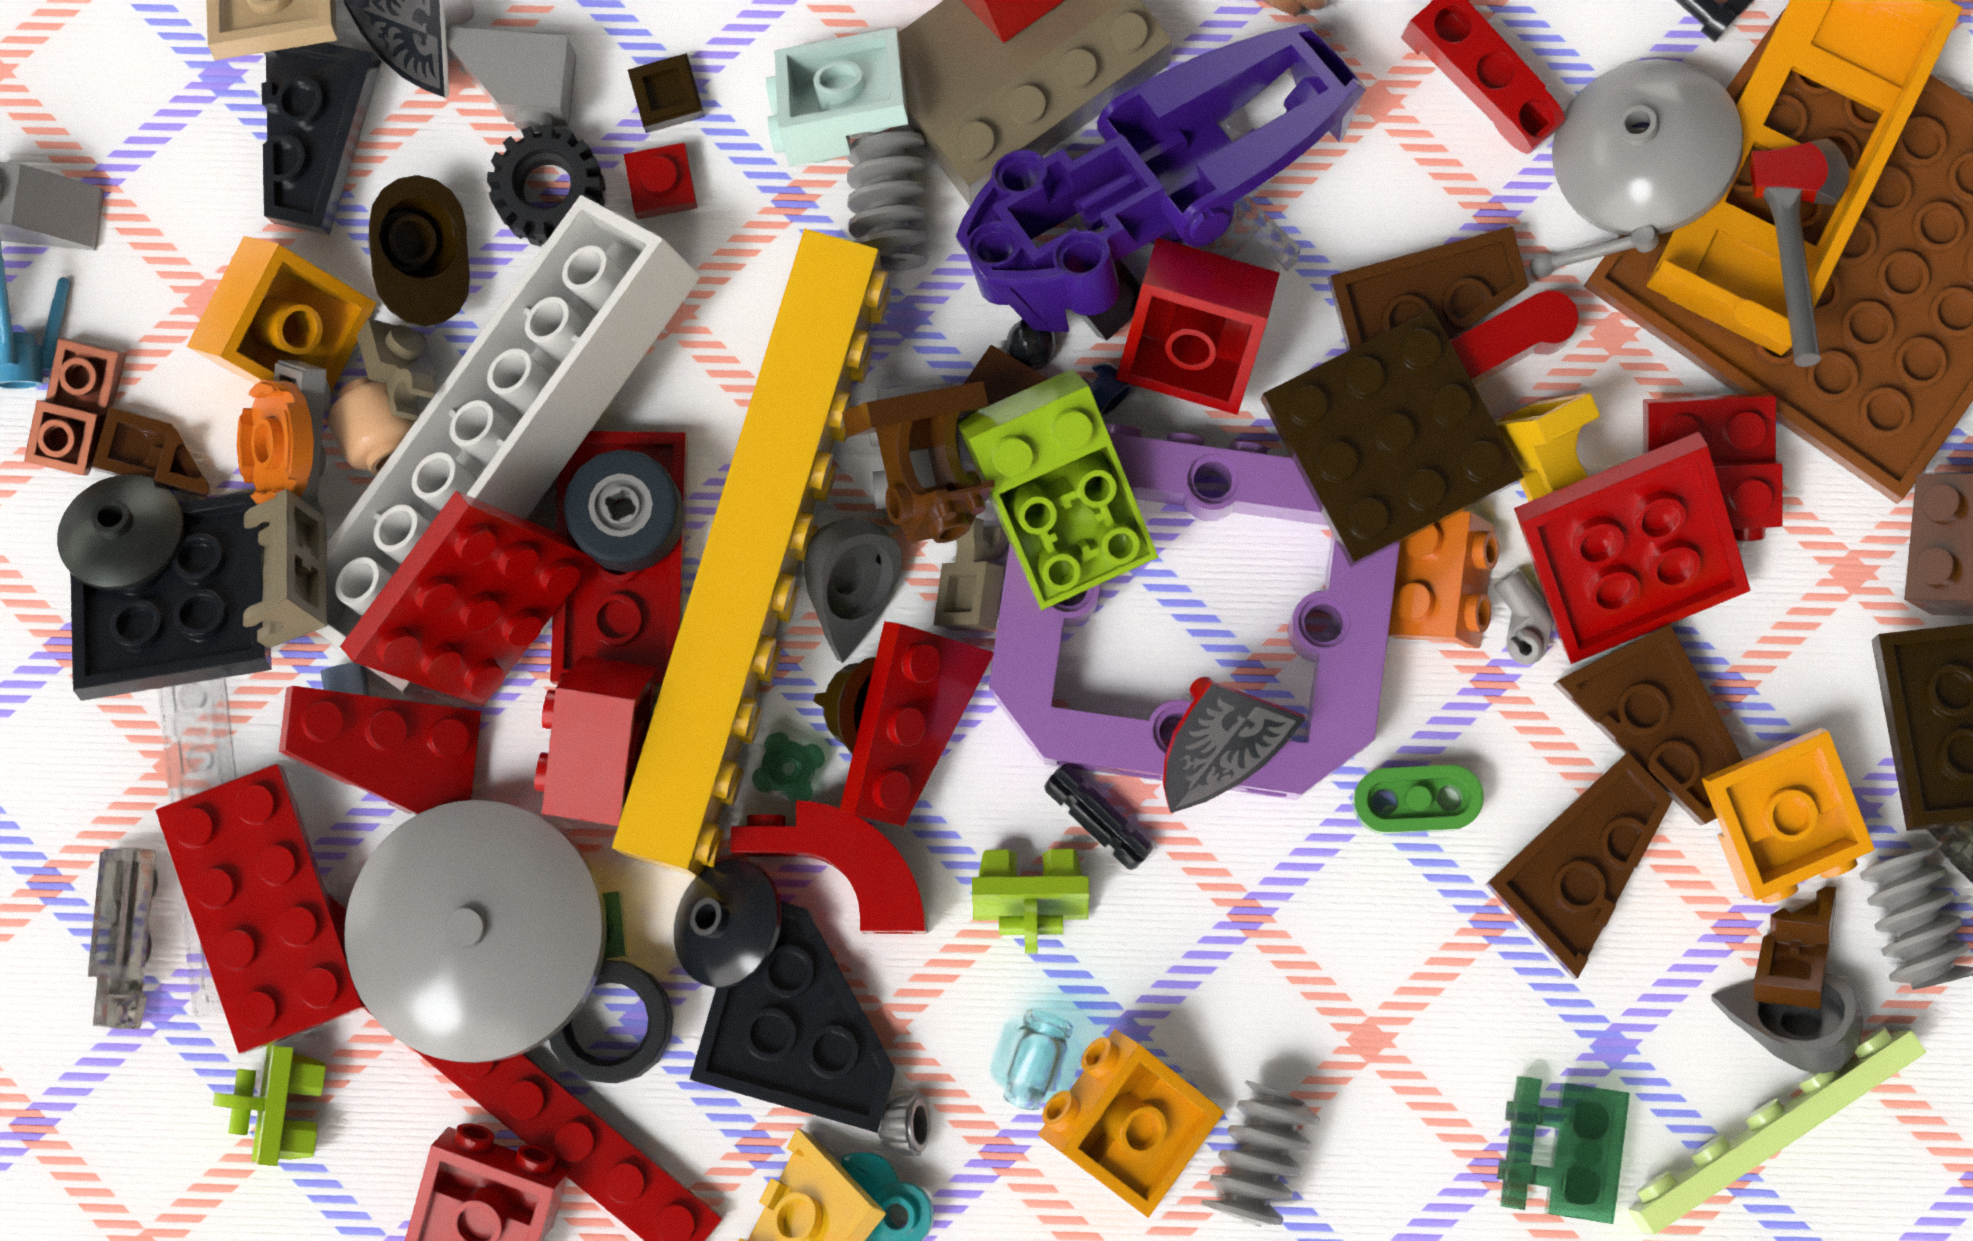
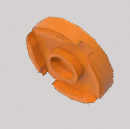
[236,379,314,504]

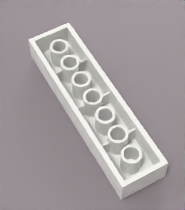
[315,195,701,692]

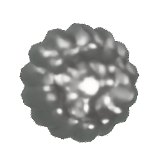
[878,1094,930,1157]

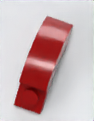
[730,800,927,935]

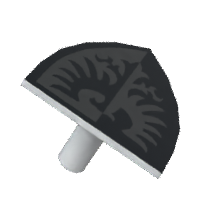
[343,0,475,98]

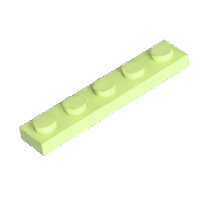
[1627,1027,1927,1235]

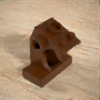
[842,381,995,543]

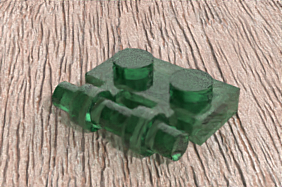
[1496,1076,1630,1224]

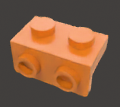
[1388,511,1499,649]

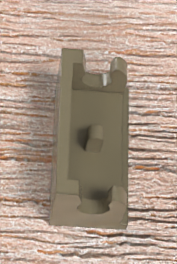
[243,489,327,649]

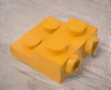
[1701,728,1875,903]
[1037,1028,1225,1218]

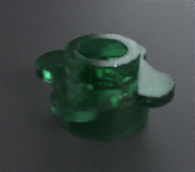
[752,732,825,805]

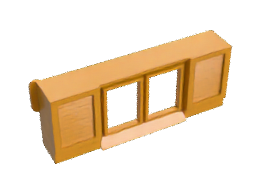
[1646,0,1963,356]

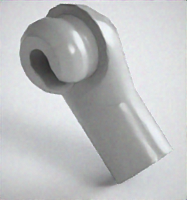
[1493,568,1553,665]

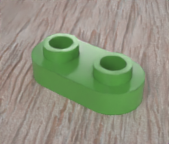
[1352,765,1484,834]

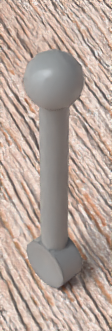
[1530,225,1659,277]

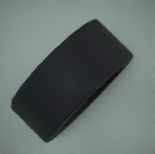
[549,959,674,1084]

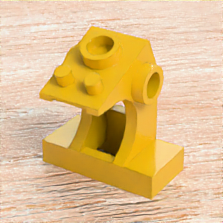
[1494,393,1600,502]

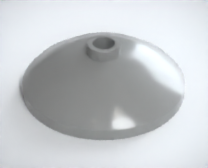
[1552,59,1744,236]

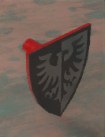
[1163,677,1306,813]

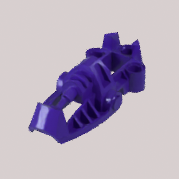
[956,24,1366,332]

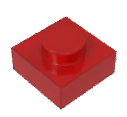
[623,142,698,220]

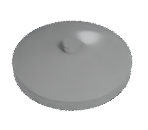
[344,800,607,1063]

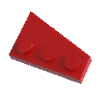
[839,621,994,827]
[279,685,481,815]

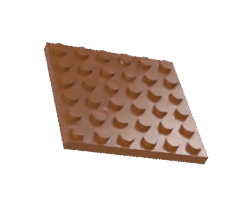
[1583,5,1973,504]

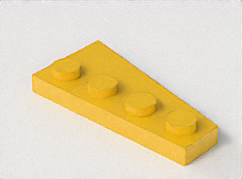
[739,1128,887,1241]

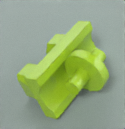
[972,849,1089,954]
[212,1045,326,1166]

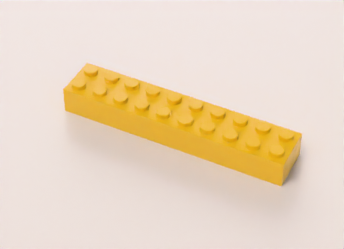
[612,228,891,877]

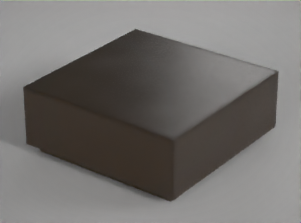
[627,53,705,133]

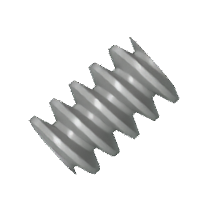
[846,131,928,270]
[1860,847,1973,990]
[1200,1080,1320,1227]

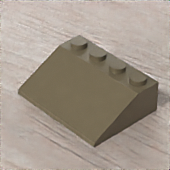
[898,0,1172,206]

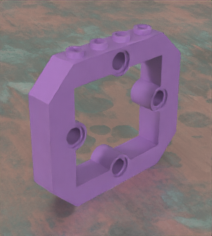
[989,424,1400,800]

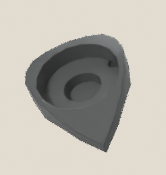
[804,518,902,663]
[1711,973,1863,1073]

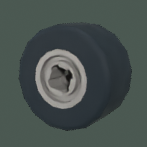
[563,449,685,572]

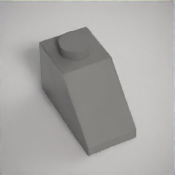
[446,26,577,133]
[0,162,104,250]

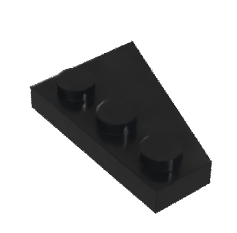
[261,43,382,236]

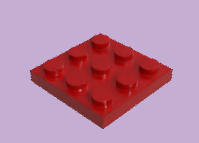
[1514,432,1751,664]
[340,491,594,707]

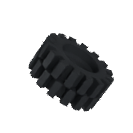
[487,125,606,247]

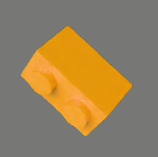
[186,236,377,394]

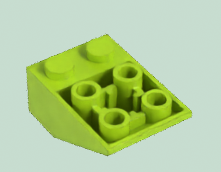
[957,368,1159,611]

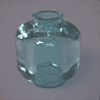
[989,1008,1083,1111]

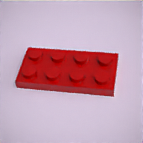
[550,431,688,686]
[155,764,367,1054]

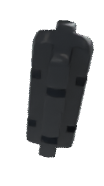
[1044,764,1153,870]

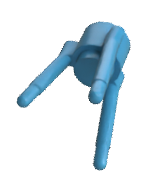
[0,239,70,389]

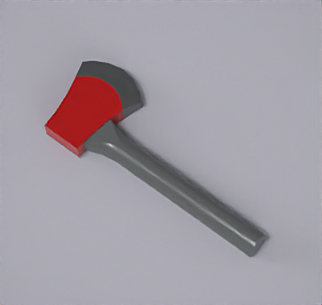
[1749,138,1849,367]

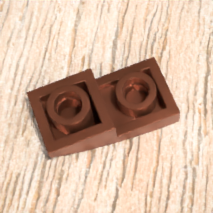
[24,338,126,476]

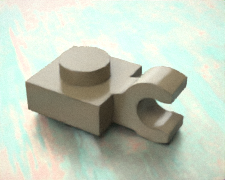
[357,318,436,421]
[933,518,1008,630]

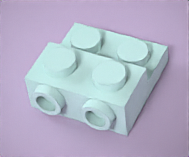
[766,27,908,167]

